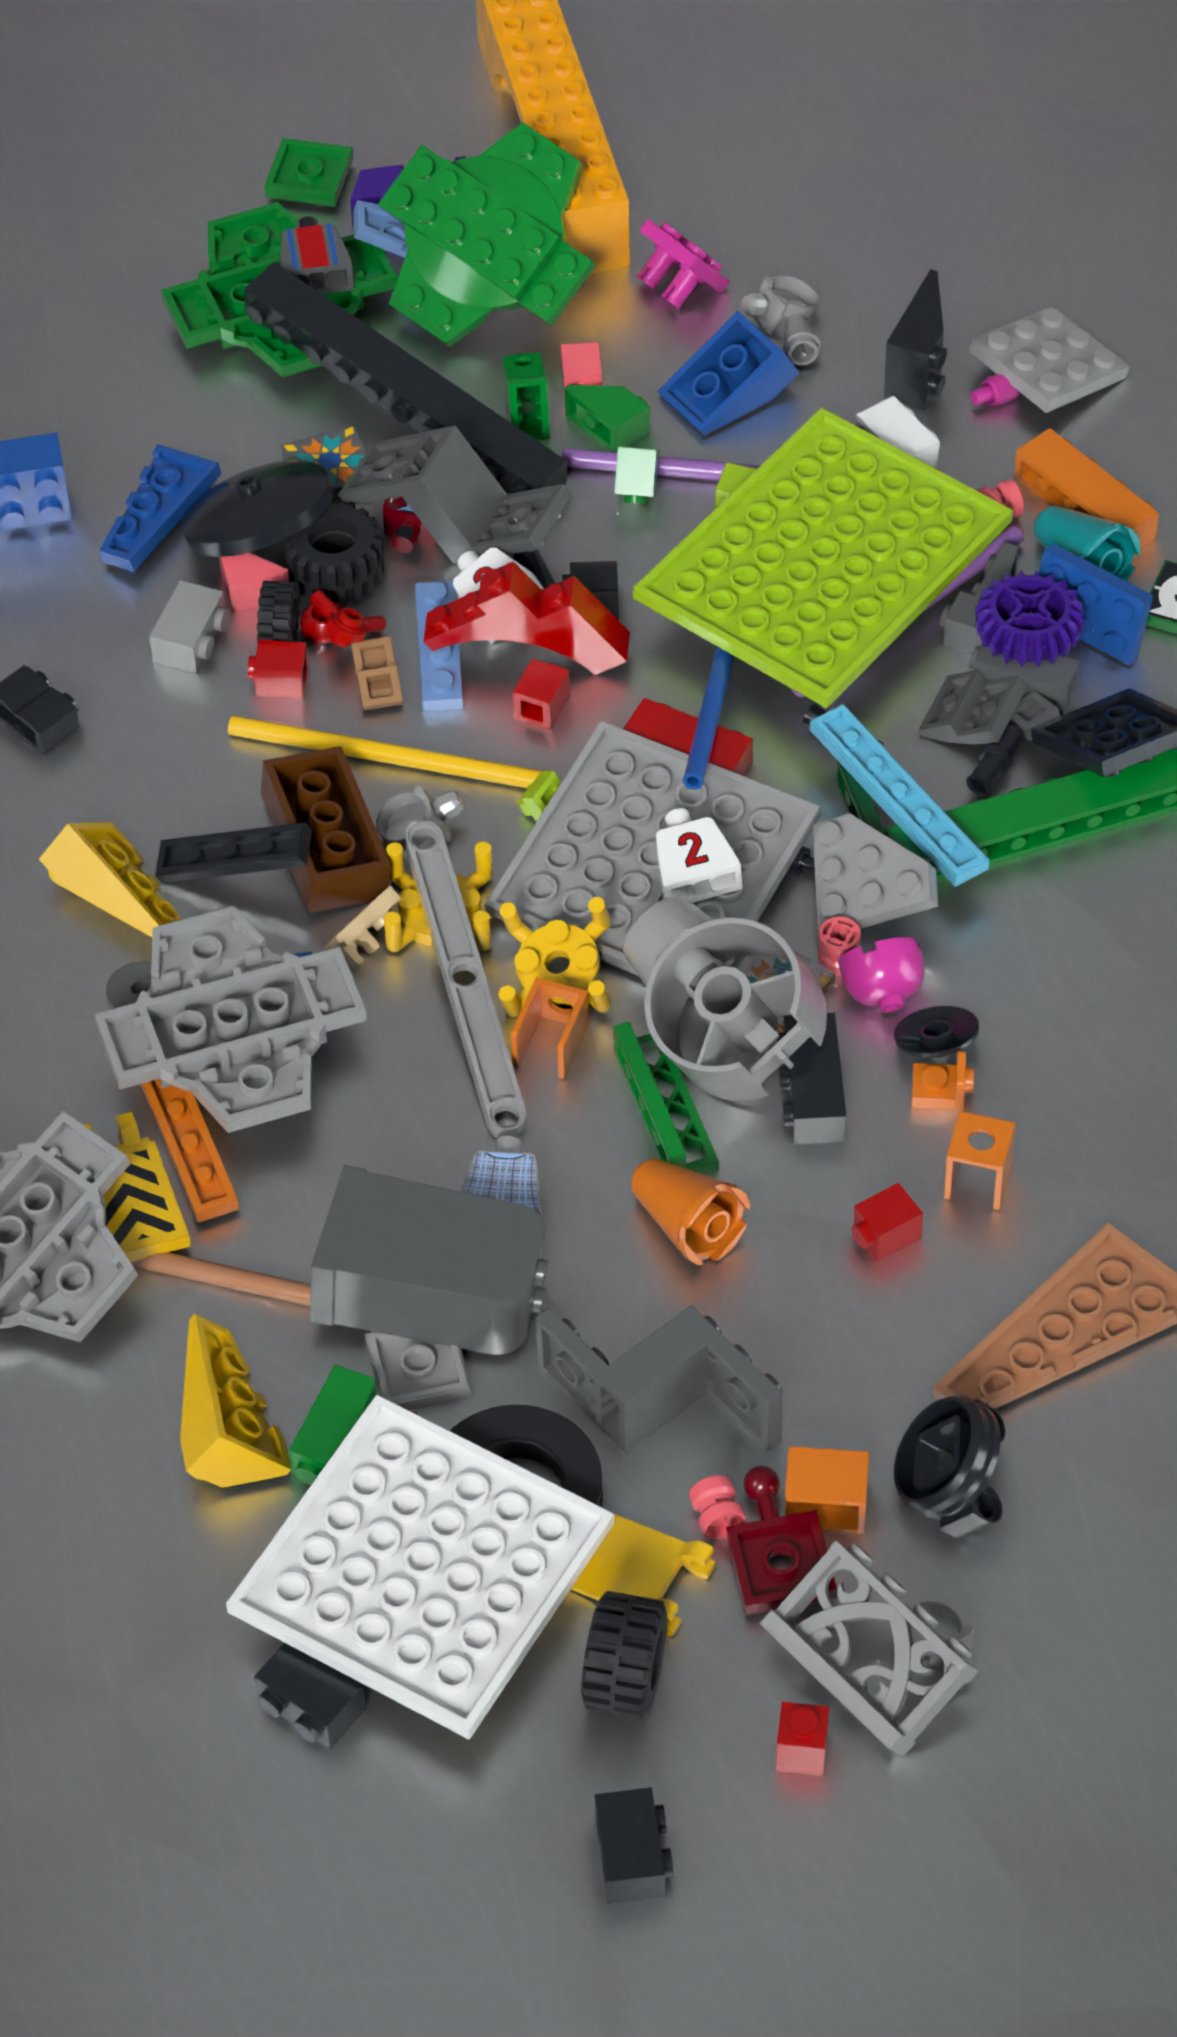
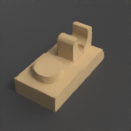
[321,886,401,969]

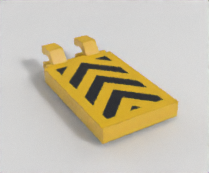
[83,1112,191,1262]

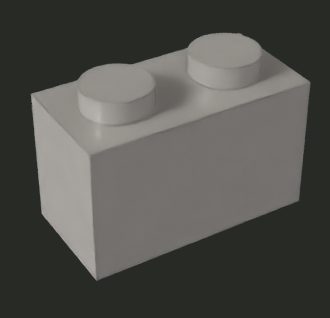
[149,580,230,674]

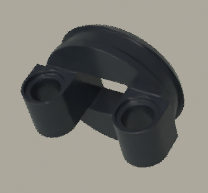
[894,1395,1006,1539]

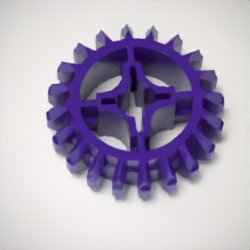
[975,570,1084,668]

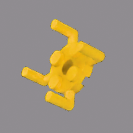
[384,841,493,952]
[498,897,611,1018]

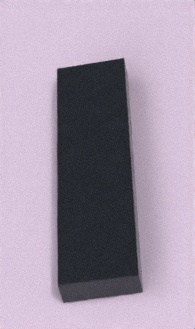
[155,822,312,883]

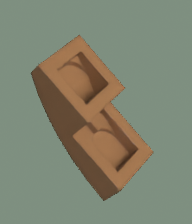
[351,636,403,711]

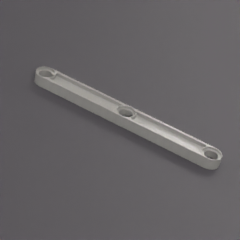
[405,821,526,1139]

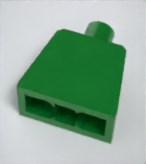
[502,353,550,441]

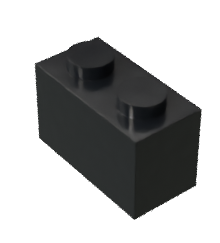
[254,1643,366,1750]
[594,1787,674,1904]

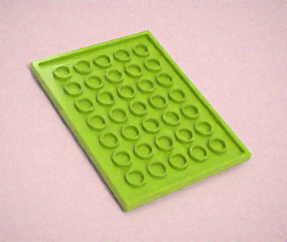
[633,407,1013,708]

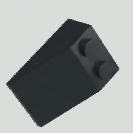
[884,269,947,410]

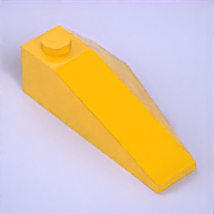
[180,1314,291,1488]

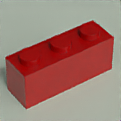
[623,698,753,777]

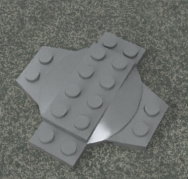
[94,906,367,1133]
[0,1111,139,1343]

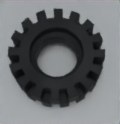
[257,580,300,643]

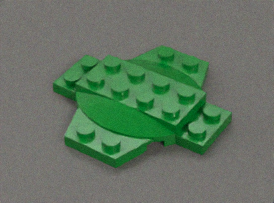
[378,122,596,348]
[161,202,398,377]

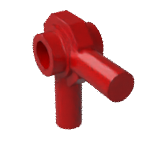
[310,590,386,647]

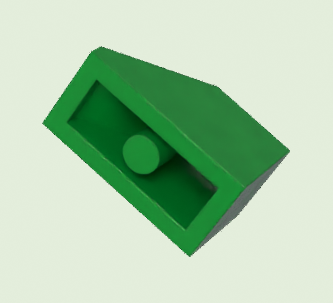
[564,385,650,452]

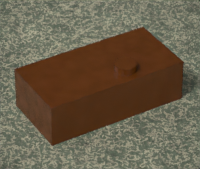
[261,746,391,914]

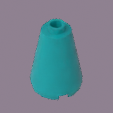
[1034,505,1141,581]

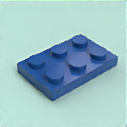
[1039,543,1153,666]

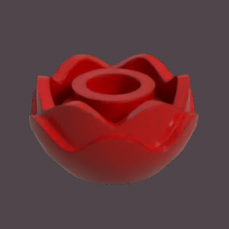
[300,601,342,645]

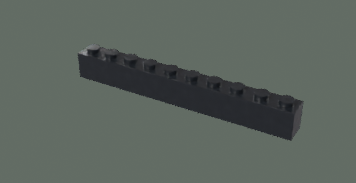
[244,262,568,494]

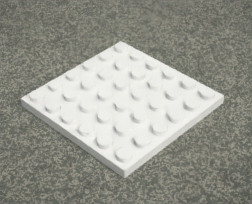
[226,1395,614,1740]

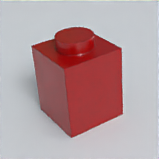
[247,640,309,699]
[513,659,570,730]
[851,1182,923,1261]
[776,1702,829,1776]

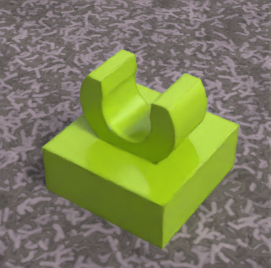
[516,770,561,822]

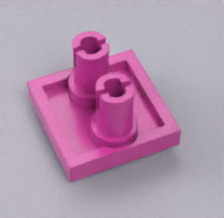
[636,219,730,309]

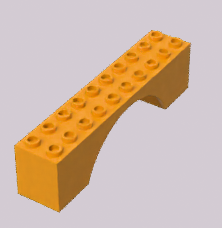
[476,0,630,273]

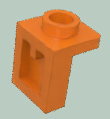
[912,1051,974,1110]

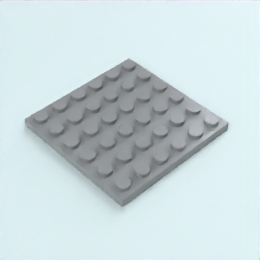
[484,721,821,997]

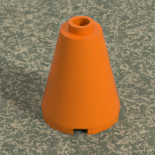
[631,1158,750,1265]

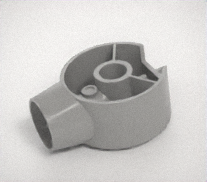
[623,896,827,1101]

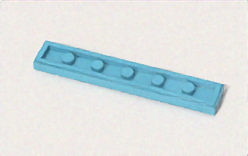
[810,704,990,887]

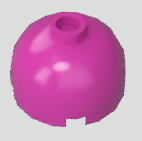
[838,937,925,1013]

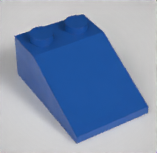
[657,311,800,436]

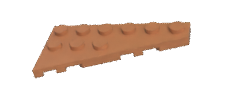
[932,1223,1177,1409]

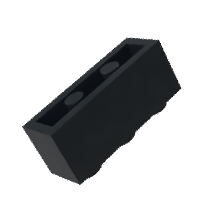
[775,1012,847,1144]

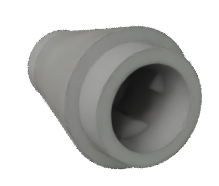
[783,314,821,365]

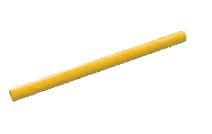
[228,715,541,789]

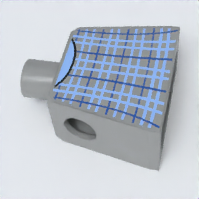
[461,1136,541,1216]

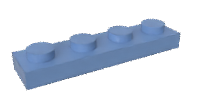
[415,580,463,712]

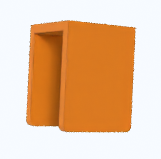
[511,977,589,1079]
[944,1111,1016,1211]
[785,1446,869,1534]

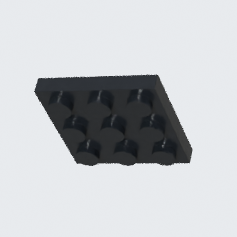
[1031,688,1177,777]

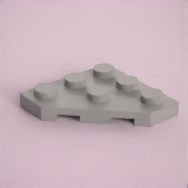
[813,813,938,933]

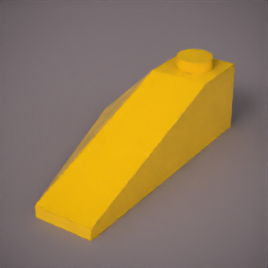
[39,821,182,937]

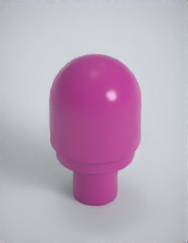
[970,374,1020,406]

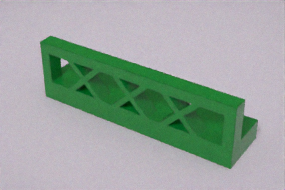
[613,1021,719,1174]

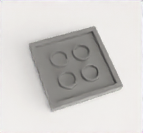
[969,306,1130,413]

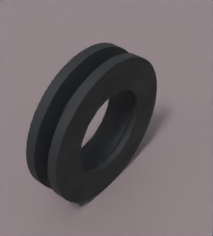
[450,1405,603,1507]

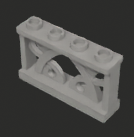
[759,1539,979,1757]

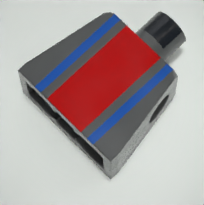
[280,216,354,294]

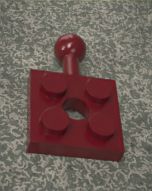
[726,1466,837,1616]

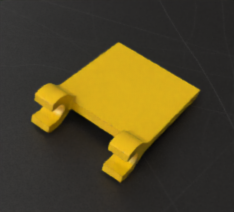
[570,1514,717,1637]

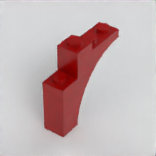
[423,561,630,675]

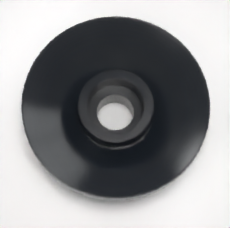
[894,1006,979,1058]

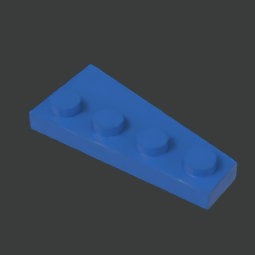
[99,444,222,572]

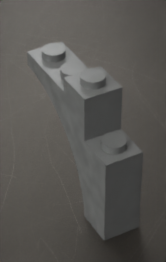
[940,542,1080,715]

